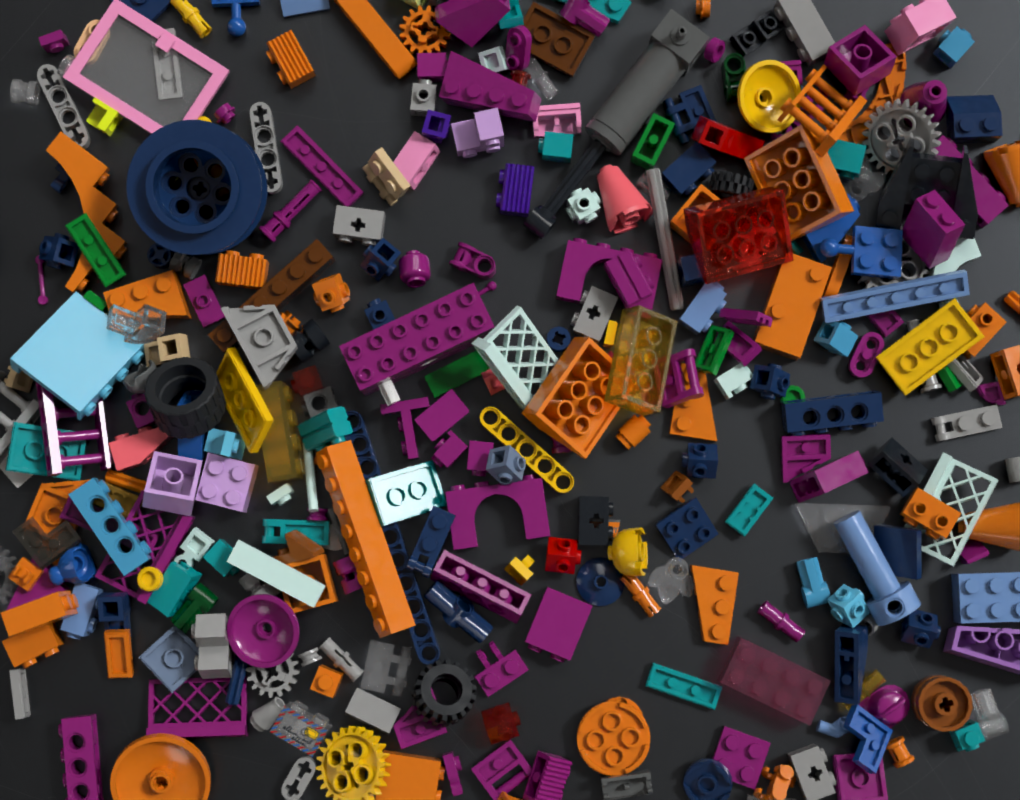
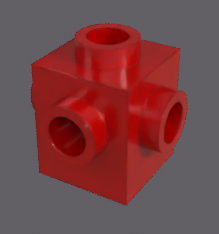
[545,537,582,574]

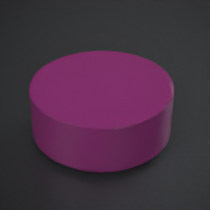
[704,37,725,63]

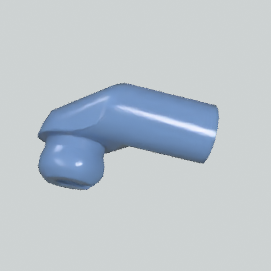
[816,716,849,738]

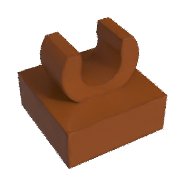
[660,470,694,503]

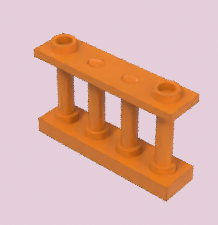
[777,64,867,157]

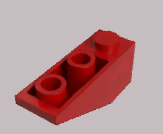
[691,116,765,159]

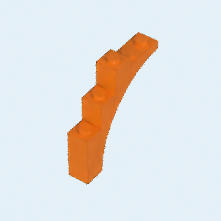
[46,131,127,293]

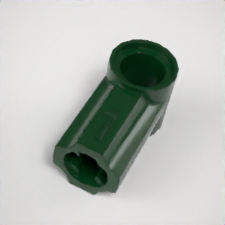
[170,582,219,633]

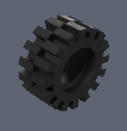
[708,171,754,202]

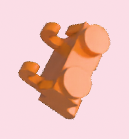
[753,764,797,800]

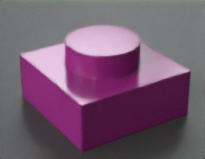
[38,29,70,53]

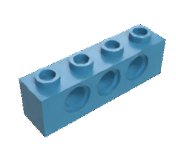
[68,478,152,576]

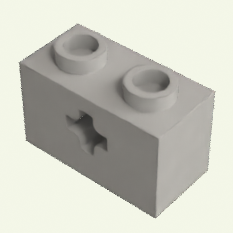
[333,205,386,246]
[570,286,618,344]
[787,743,837,800]

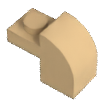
[144,333,191,367]

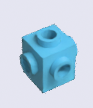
[827,584,870,628]

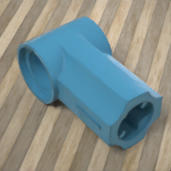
[796,557,831,609]

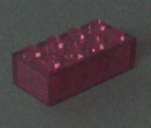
[717,636,830,726]

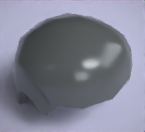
[123,360,157,395]

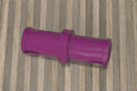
[757,600,805,643]

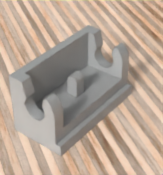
[345,688,401,735]

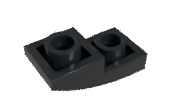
[729,10,784,58]

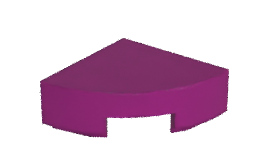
[976,381,1006,405]

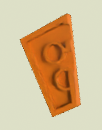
[669,363,717,442]
[690,565,739,645]

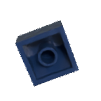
[946,95,1003,144]

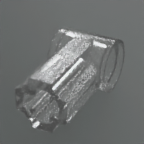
[970,688,1009,741]

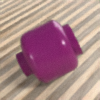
[398,250,431,288]

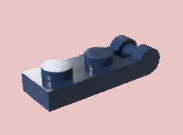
[406,506,456,578]

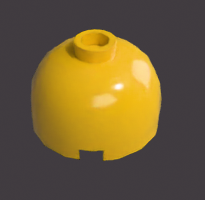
[607,528,648,576]

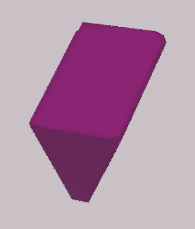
[959,540,990,564]

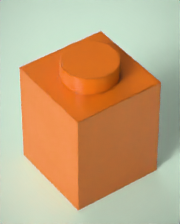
[310,664,344,698]

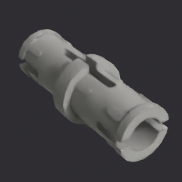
[319,637,364,682]

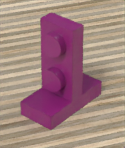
[380,397,430,460]

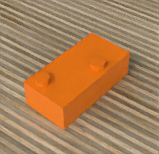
[753,251,832,361]

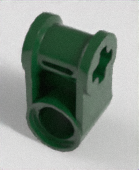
[721,53,746,102]

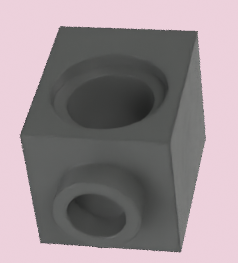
[301,386,339,418]

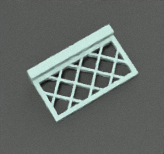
[471,305,558,410]
[904,452,998,567]

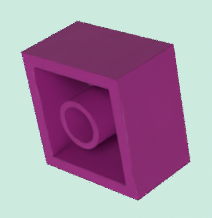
[824,25,897,96]

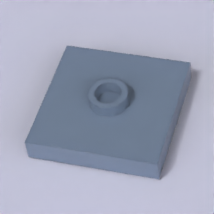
[139,625,199,693]

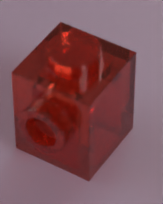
[290,365,325,397]

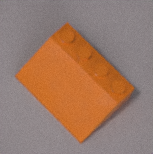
[744,124,854,245]
[521,337,637,459]

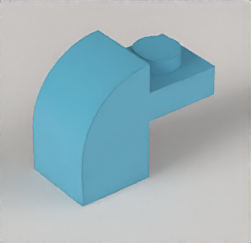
[204,428,245,460]

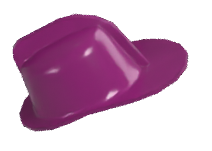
[859,685,910,729]

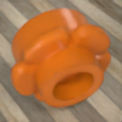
[696,0,711,19]

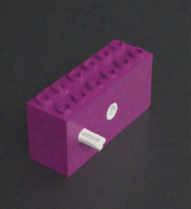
[339,283,495,406]

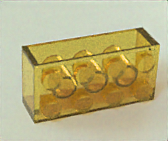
[604,305,678,416]
[256,381,305,484]

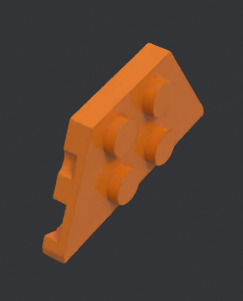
[22,479,91,566]

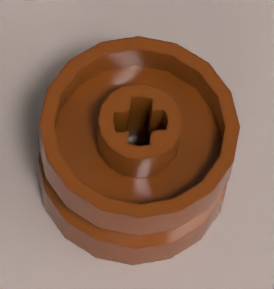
[911,675,973,732]

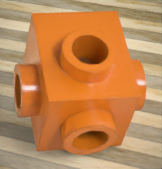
[312,273,350,313]

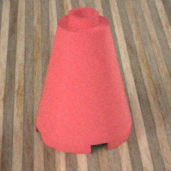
[597,164,653,234]

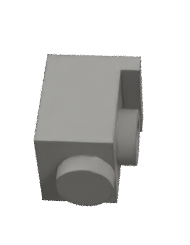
[410,79,437,117]

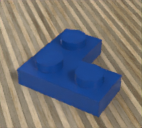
[843,705,893,774]

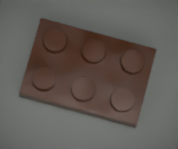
[516,1,596,78]

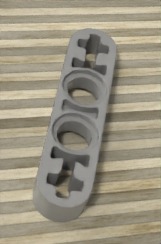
[37,64,91,149]
[250,102,283,195]

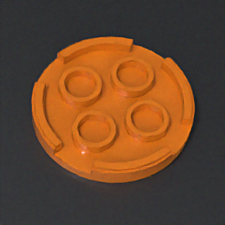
[577,701,650,776]

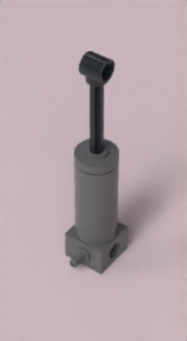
[523,9,710,240]

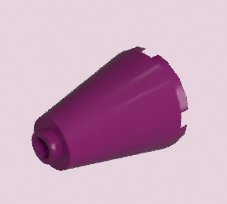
[900,80,947,127]

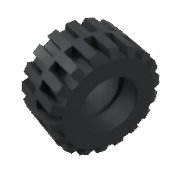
[411,660,477,727]

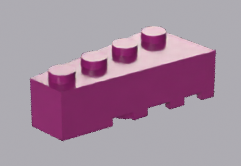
[439,51,542,122]

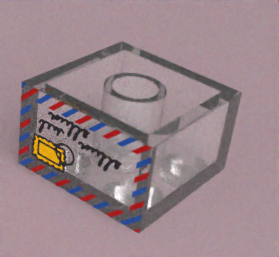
[270,700,333,757]

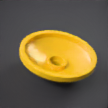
[737,60,801,133]

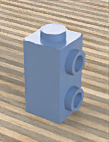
[678,280,727,335]
[60,583,104,640]

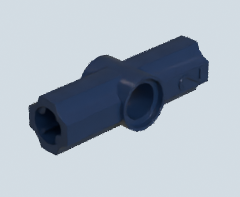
[423,580,493,643]

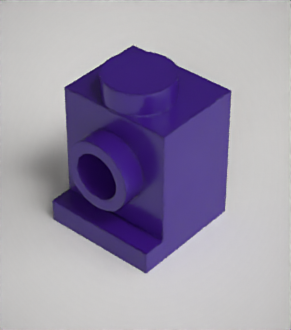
[422,109,451,144]

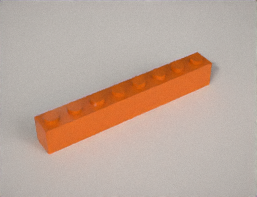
[316,440,416,638]

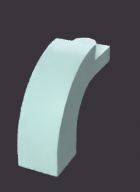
[928,238,981,309]

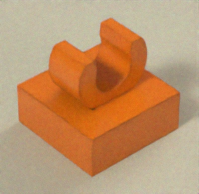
[8,557,44,592]

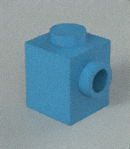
[933,26,975,69]
[814,321,858,357]

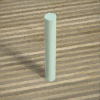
[303,444,319,513]

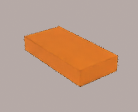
[104,629,134,678]

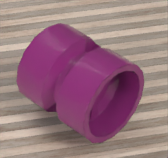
[333,556,362,595]

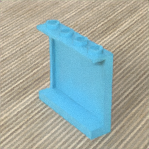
[10,291,145,421]

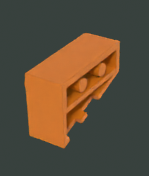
[103,270,192,319]

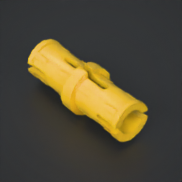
[170,0,212,38]

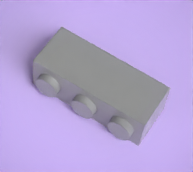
[774,0,835,67]

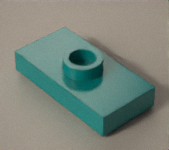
[725,484,773,537]

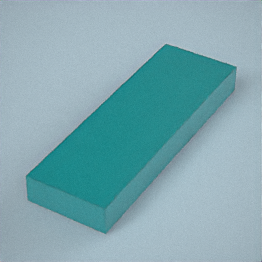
[645,662,722,710]

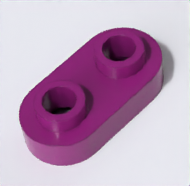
[505,25,532,73]
[848,332,884,378]

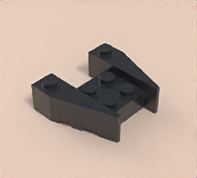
[876,139,978,239]

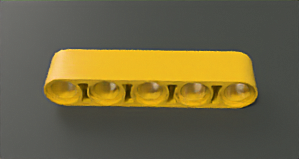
[480,407,574,494]

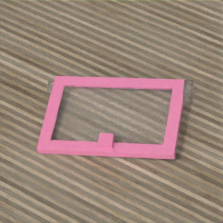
[57,0,230,134]

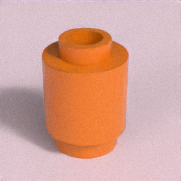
[615,414,651,450]

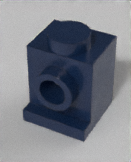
[364,298,395,330]

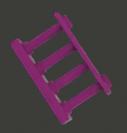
[36,382,114,477]

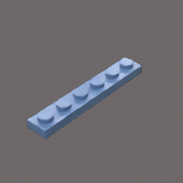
[821,269,970,323]

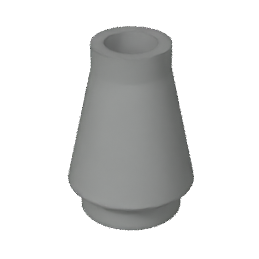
[250,697,286,732]

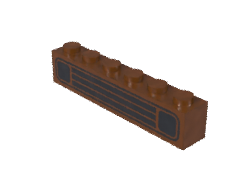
[208,239,335,353]

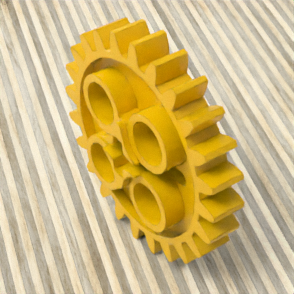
[315,726,391,800]

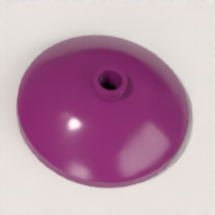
[227,594,300,668]

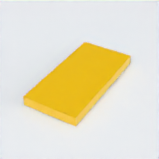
[875,298,985,396]
[216,347,274,453]

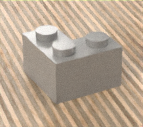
[191,613,233,679]

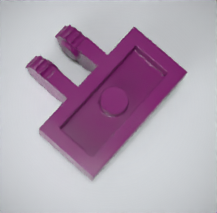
[475,641,529,697]

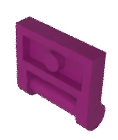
[654,349,704,408]
[471,739,532,800]

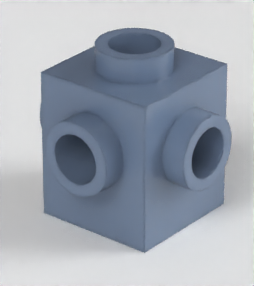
[486,445,526,485]

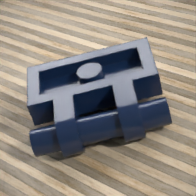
[663,85,717,145]

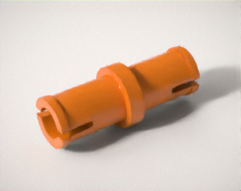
[620,575,661,618]

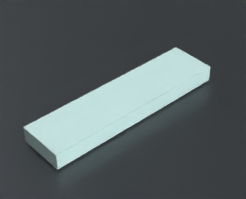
[226,540,326,608]

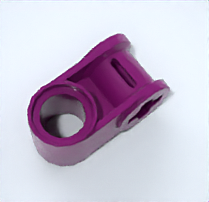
[449,242,496,280]

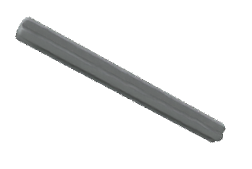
[646,168,684,311]

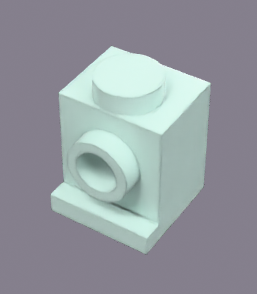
[713,363,753,401]

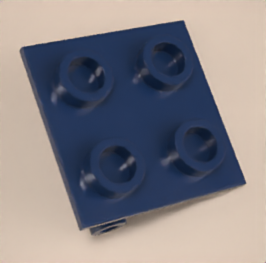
[655,497,718,561]

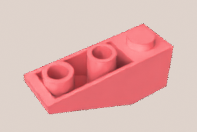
[109,426,173,472]

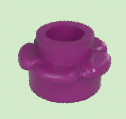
[214,103,236,124]

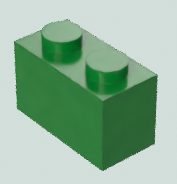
[630,113,675,170]

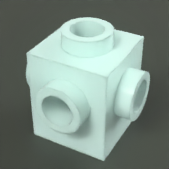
[565,188,602,225]

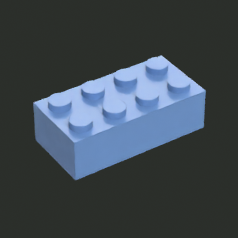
[951,572,1020,623]

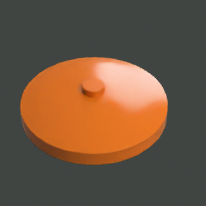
[110,733,211,800]

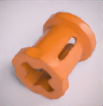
[886,736,915,768]

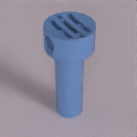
[834,510,921,626]

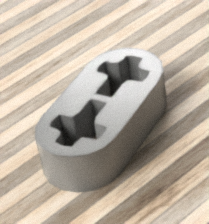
[281,756,317,800]

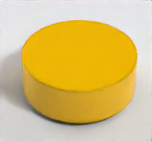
[137,567,163,592]

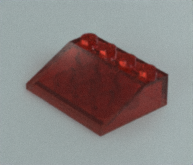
[684,187,794,284]

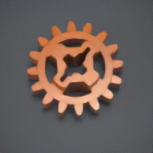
[399,5,451,55]

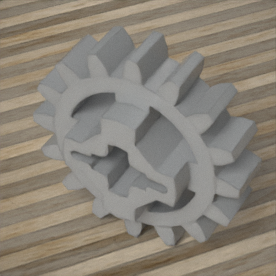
[246,653,300,698]

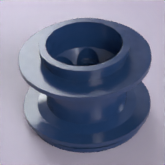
[126,120,268,255]

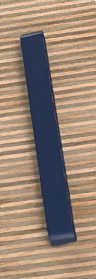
[345,411,441,665]

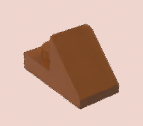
[272,530,325,564]

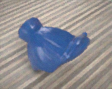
[48,543,97,586]

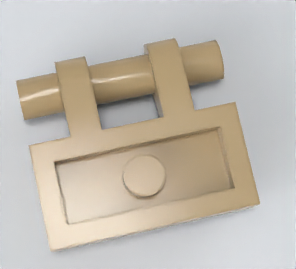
[362,147,411,206]

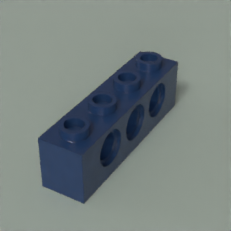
[780,390,884,436]

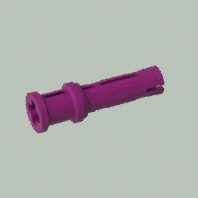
[259,180,322,243]

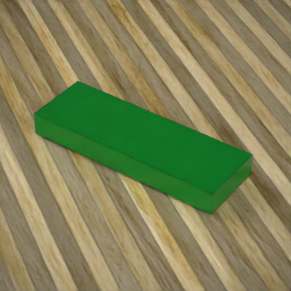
[65,213,127,288]
[424,350,490,398]

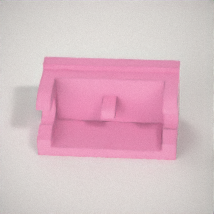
[533,103,582,138]
[393,131,441,190]

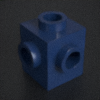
[38,233,79,270]
[360,238,401,281]
[750,363,790,400]
[682,443,718,479]
[901,610,941,648]

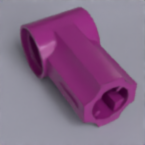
[560,0,610,37]

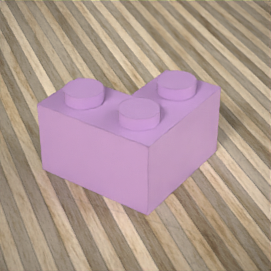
[451,108,504,158]

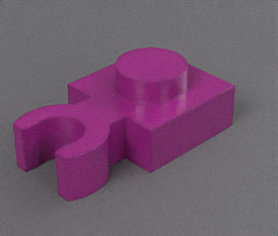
[443,751,463,796]

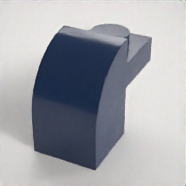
[97,592,132,634]

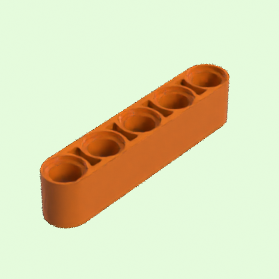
[334,0,417,79]

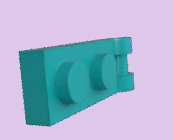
[261,519,330,545]

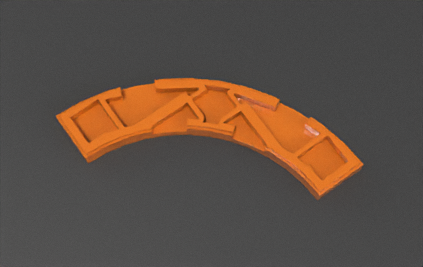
[838,43,906,145]

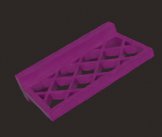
[95,490,195,605]
[146,676,248,739]

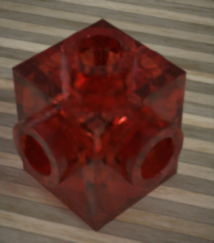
[481,702,521,745]

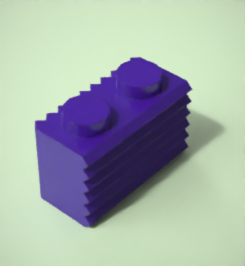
[496,163,534,217]

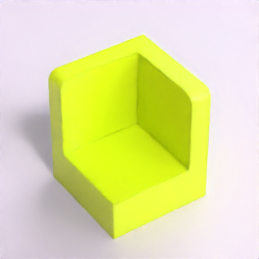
[86,97,123,137]

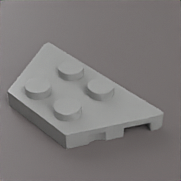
[221,305,298,390]

